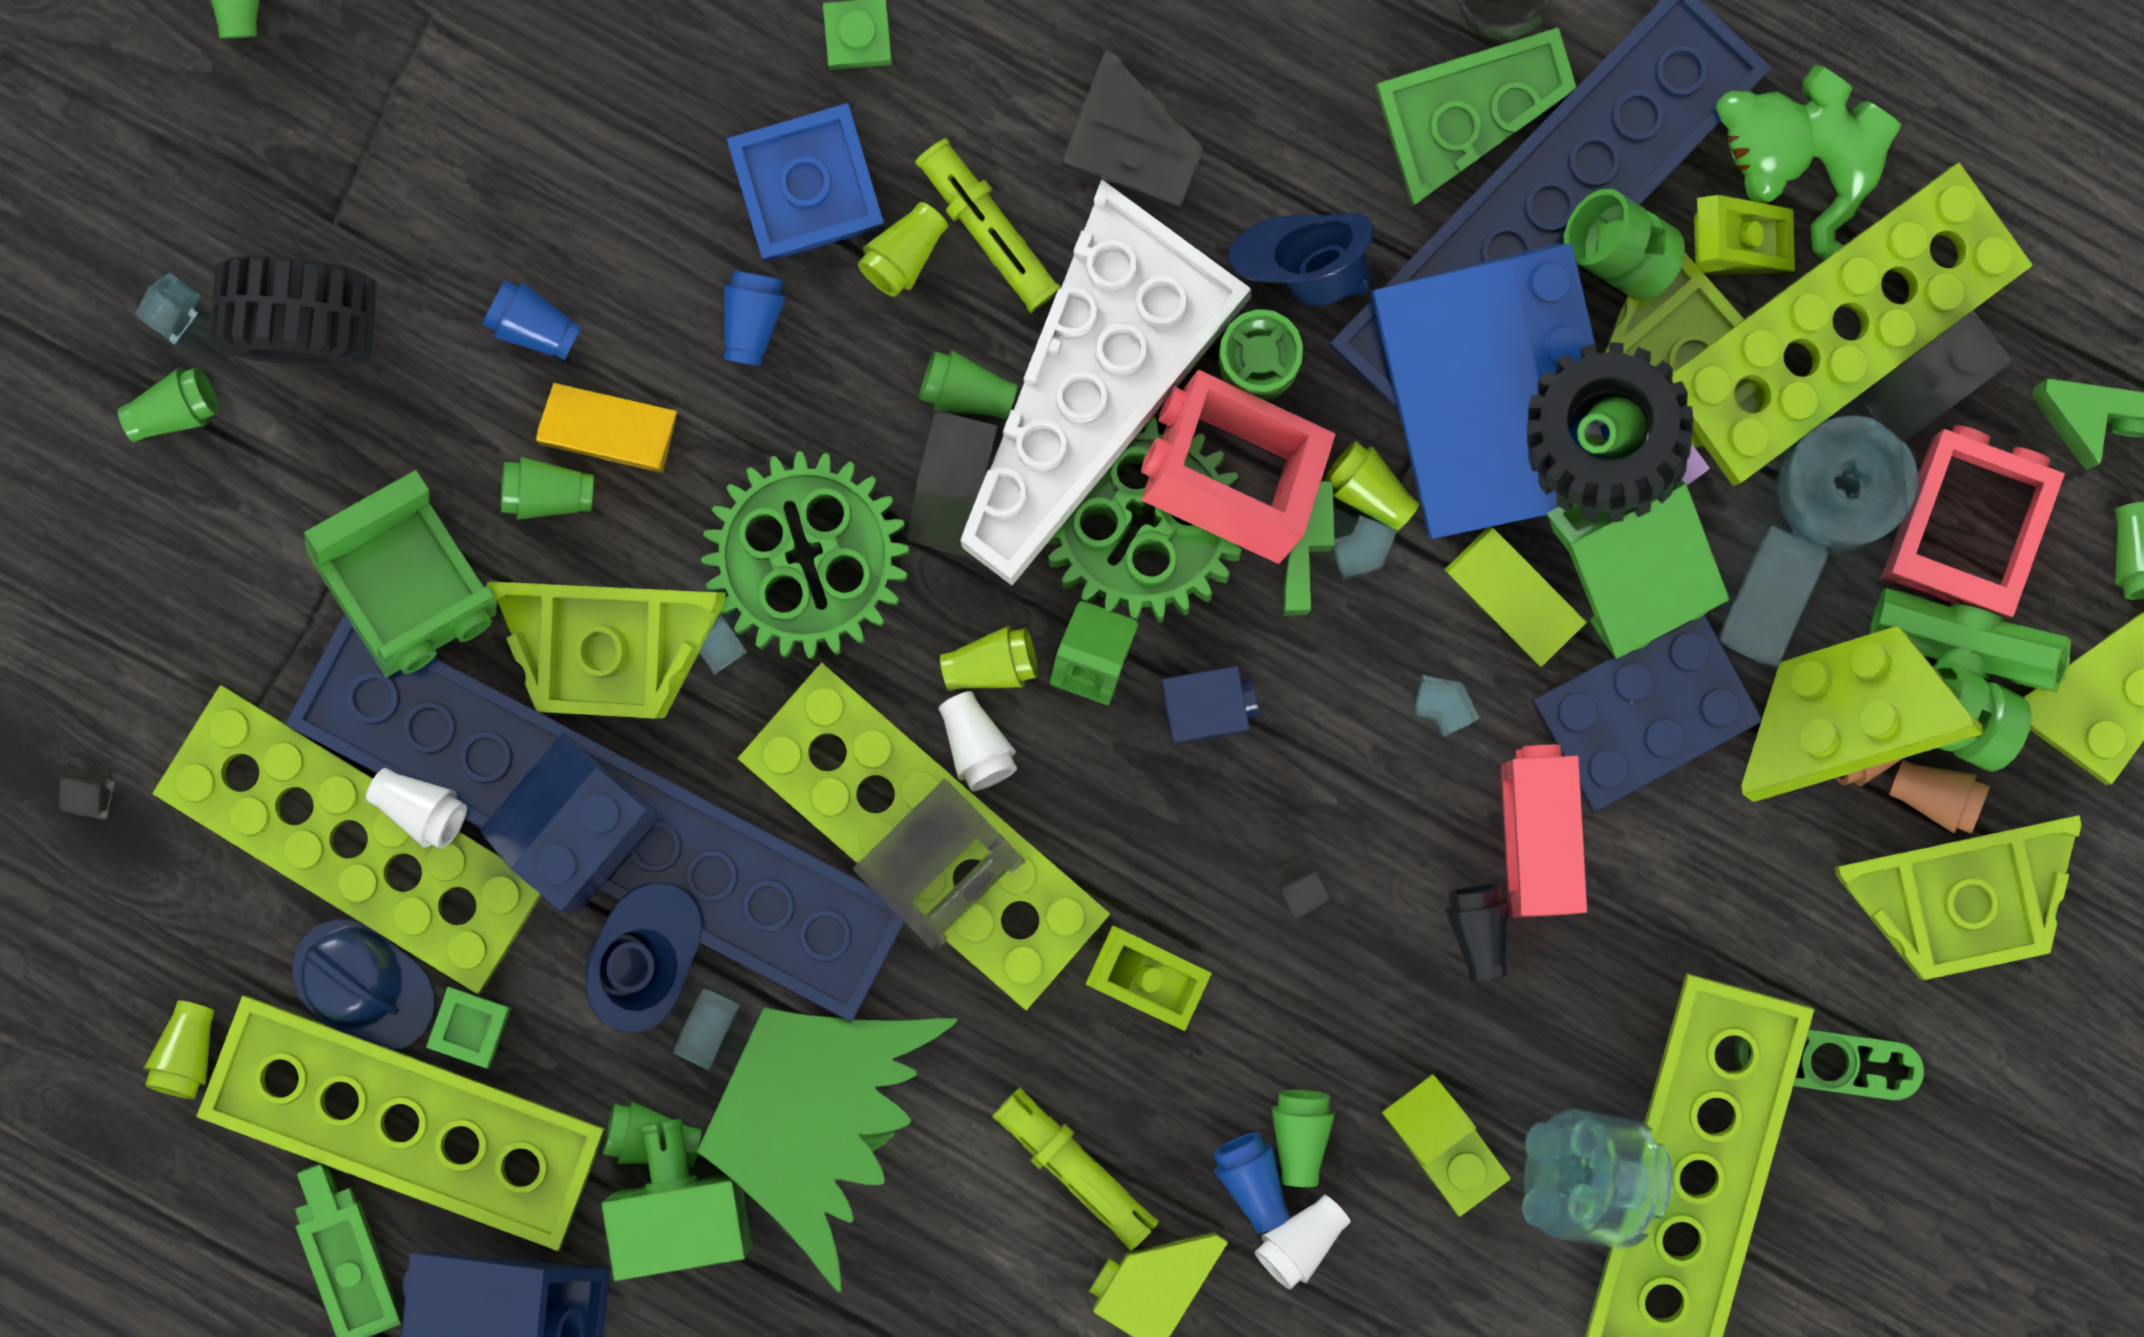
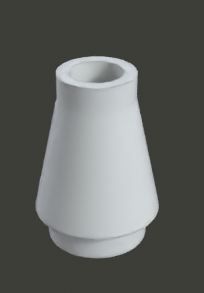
[938,691,1017,791]
[366,768,467,849]
[1255,1195,1350,1289]

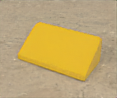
[535,383,678,473]

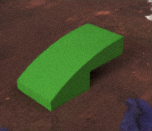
[1282,481,1335,616]

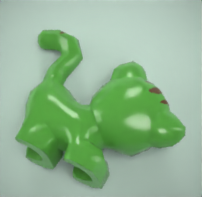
[1716,64,1901,261]

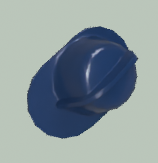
[1228,213,1374,306]
[585,882,702,1033]
[292,919,435,1051]

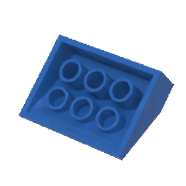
[1370,243,1610,539]

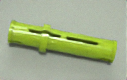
[915,138,1061,313]
[992,1087,1159,1251]

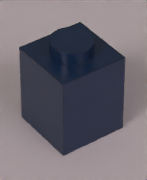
[1161,666,1259,746]

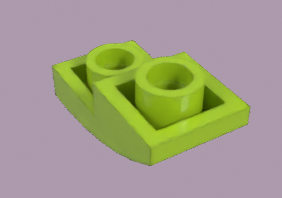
[1444,527,1587,667]

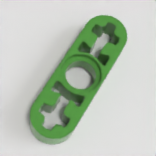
[1734,1030,1924,1100]

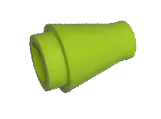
[858,202,948,297]
[1323,441,1419,532]
[940,625,1038,691]
[143,1000,215,1100]

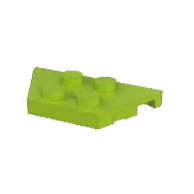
[1604,253,1791,449]
[487,582,726,719]
[1741,626,1983,802]
[1834,815,2082,980]

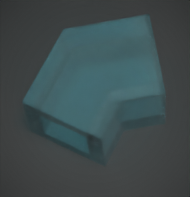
[135,272,202,344]
[1333,516,1397,581]
[699,613,747,675]
[1413,675,1480,738]
[673,988,740,1070]

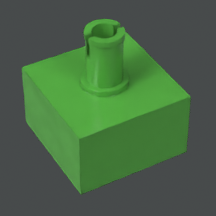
[602,1119,753,1281]

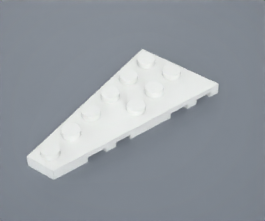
[960,179,1251,585]

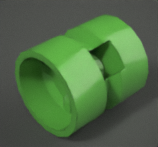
[1564,189,1685,300]
[1217,309,1303,402]
[1933,661,2032,772]

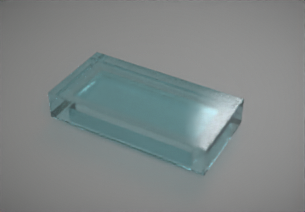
[1718,525,1829,669]

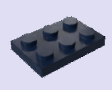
[1531,615,1762,813]

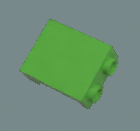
[304,470,497,678]
[1546,480,1729,659]

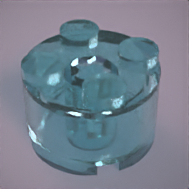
[1777,416,1918,551]
[1522,1109,1672,1249]

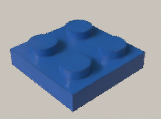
[727,103,885,263]

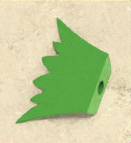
[696,1007,957,1292]

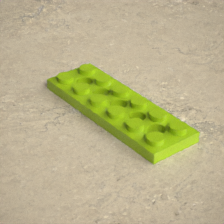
[1672,162,2033,486]
[737,662,1110,1011]
[152,685,542,994]
[1585,973,1814,1337]
[196,996,606,1251]

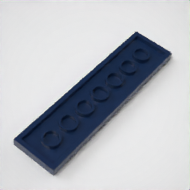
[1329,0,1772,413]

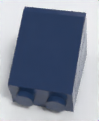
[480,732,661,913]
[400,1252,610,1337]

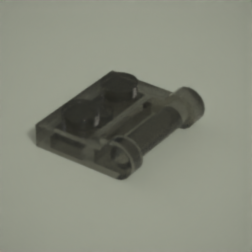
[853,778,1027,952]

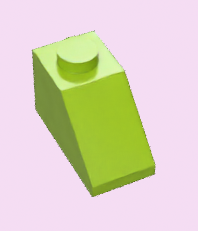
[1089,1232,1228,1337]

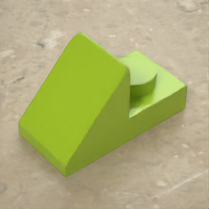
[1694,195,1795,274]
[1085,926,1212,1031]
[1381,1074,1511,1217]

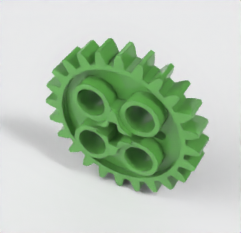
[1047,416,1242,623]
[701,451,910,660]

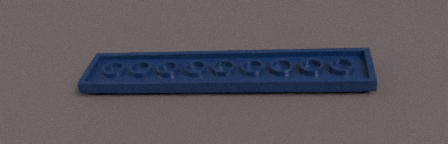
[285,614,912,1022]

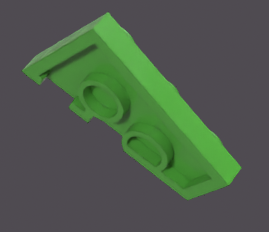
[1375,28,1577,207]

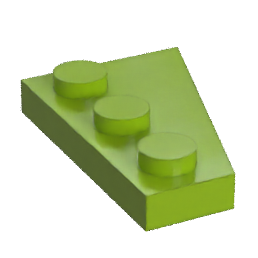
[2023,610,2144,785]

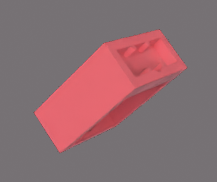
[1141,370,1335,564]
[1881,425,2065,620]
[1501,745,1587,918]

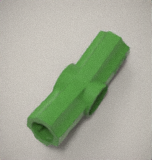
[1870,588,2072,693]

